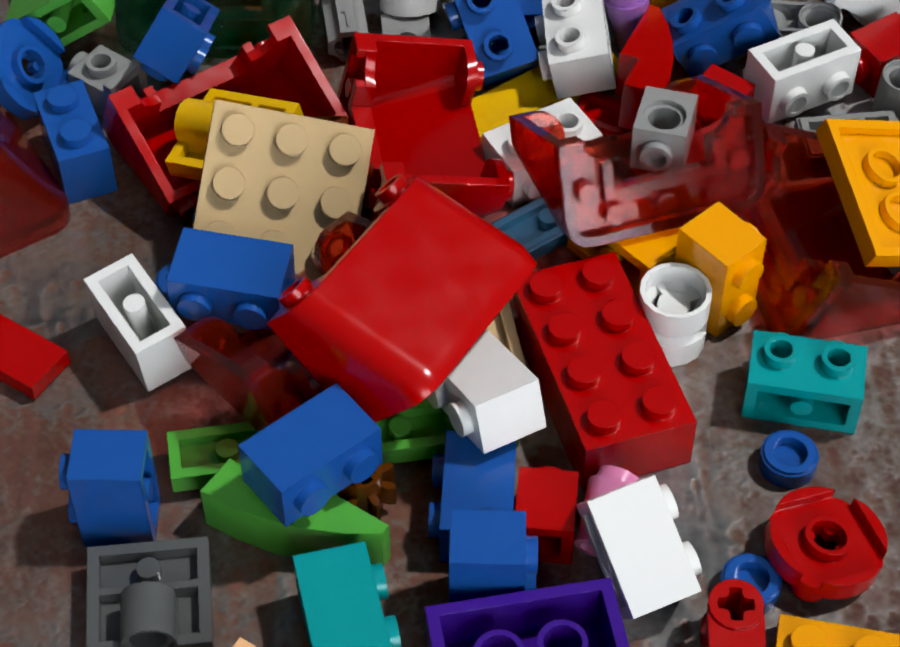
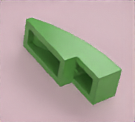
[200,458,391,566]

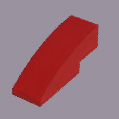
[614,5,674,130]

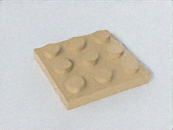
[192,99,375,282]

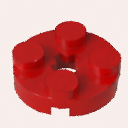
[763,486,888,602]

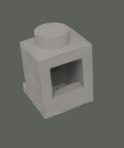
[67,44,148,117]

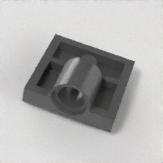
[86,536,214,647]

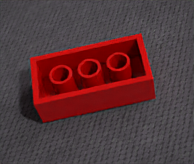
[509,252,697,491]

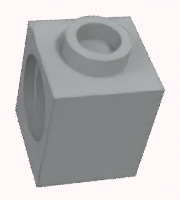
[630,86,698,177]

